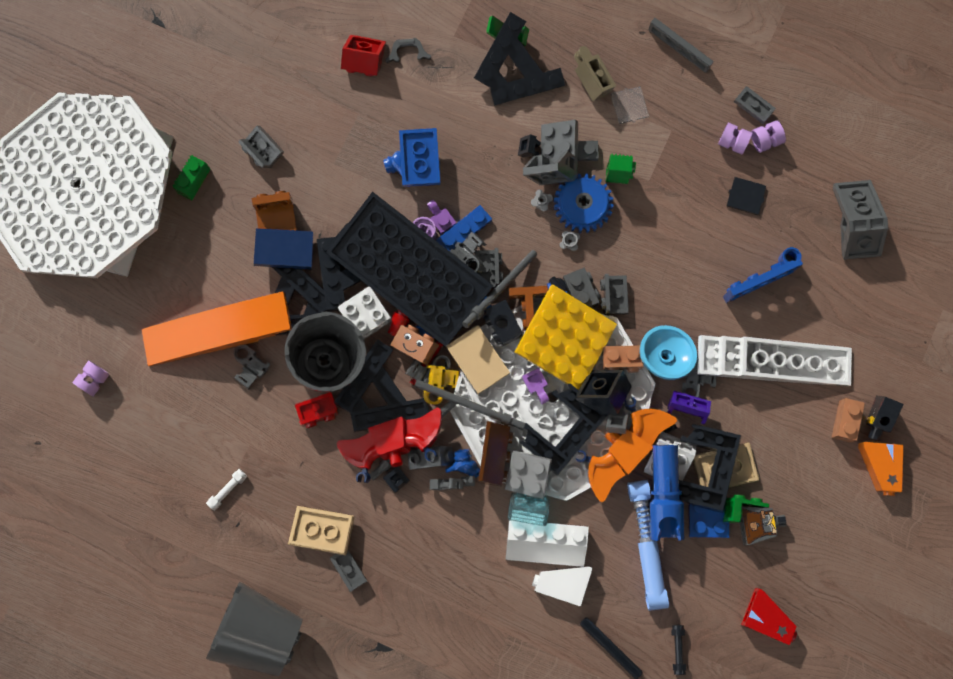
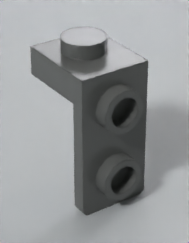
[408,446,454,470]

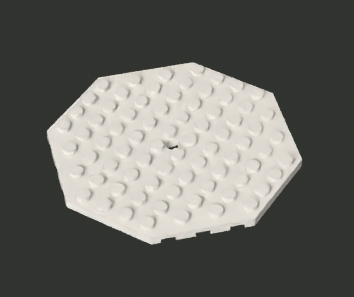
[0,93,173,278]
[450,297,656,501]

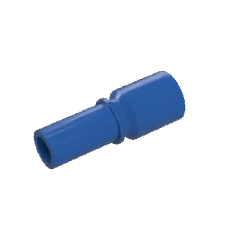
[650,445,685,541]

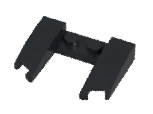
[520,384,608,476]
[679,424,741,513]

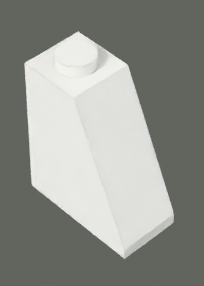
[532,567,592,606]

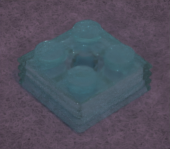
[507,492,550,527]

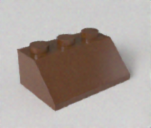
[478,421,513,487]

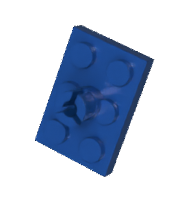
[399,128,440,187]

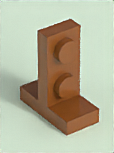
[509,286,548,331]

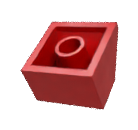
[341,34,386,76]

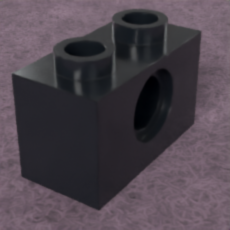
[483,300,523,347]

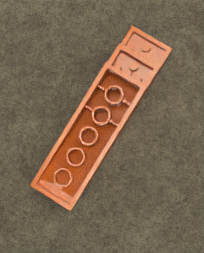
[142,292,292,367]

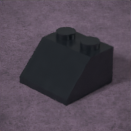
[575,370,632,415]

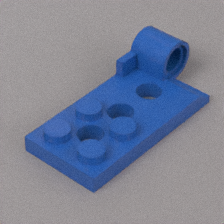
[723,247,803,303]

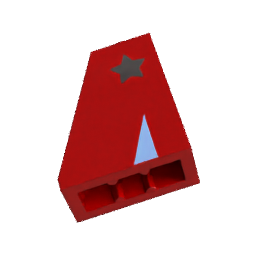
[741,588,797,645]

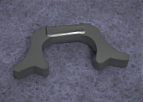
[385,38,431,63]

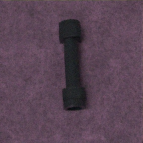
[671,625,687,675]

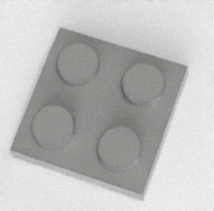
[505,450,552,499]

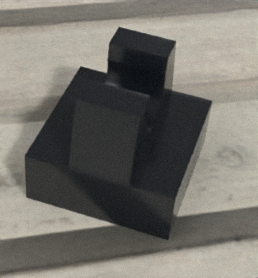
[518,134,541,158]
[383,466,410,493]

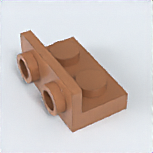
[602,345,644,373]

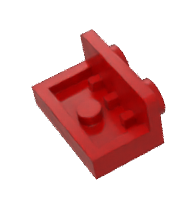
[295,392,339,429]

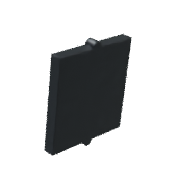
[726,177,766,215]

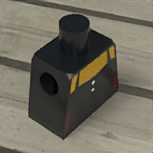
[866,395,904,441]

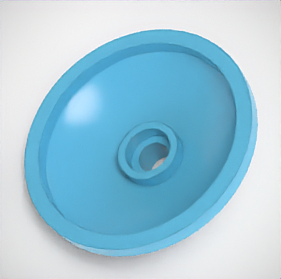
[640,325,697,380]

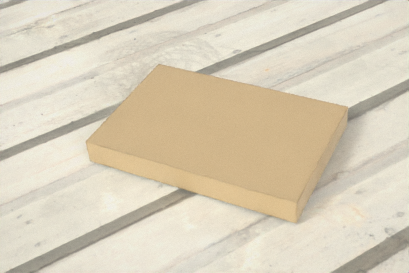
[446,325,510,394]
[693,443,759,487]
[288,506,355,556]

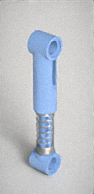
[627,480,669,611]

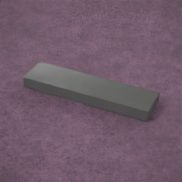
[648,18,714,73]

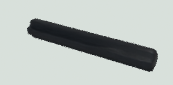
[580,617,643,679]

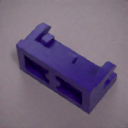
[667,391,711,425]

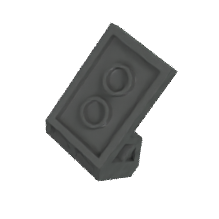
[523,120,578,185]
[833,180,888,260]

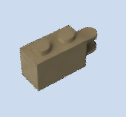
[574,46,616,102]

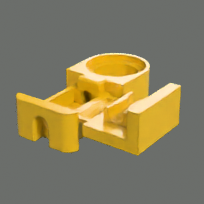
[424,365,459,405]

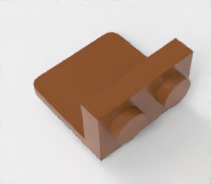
[251,191,297,231]

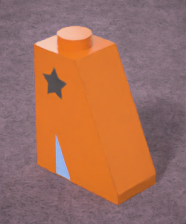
[858,442,903,496]

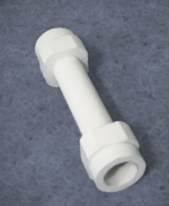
[206,469,248,511]

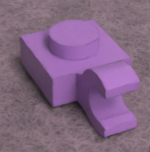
[427,200,456,235]
[522,368,549,404]

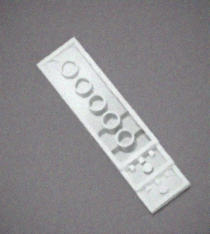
[697,335,852,386]

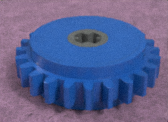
[553,174,614,233]

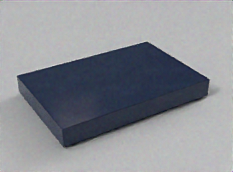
[254,228,313,269]

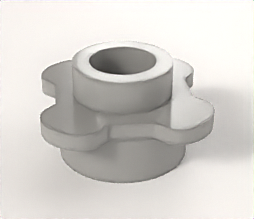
[531,190,553,211]
[560,231,580,251]

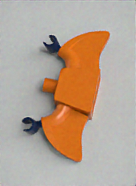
[575,397,677,502]

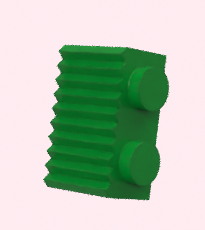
[605,153,636,184]
[172,155,211,201]

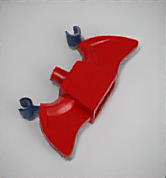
[337,408,442,483]

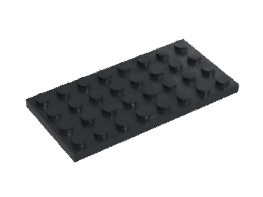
[326,191,494,347]

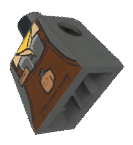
[739,507,786,545]

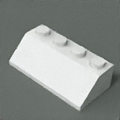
[506,520,589,567]

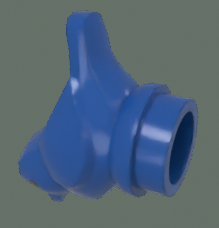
[383,151,402,176]
[445,449,480,478]

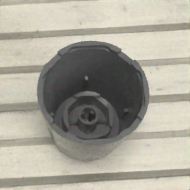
[285,312,366,392]
[206,582,303,677]

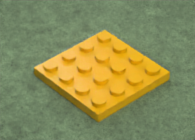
[514,285,617,390]

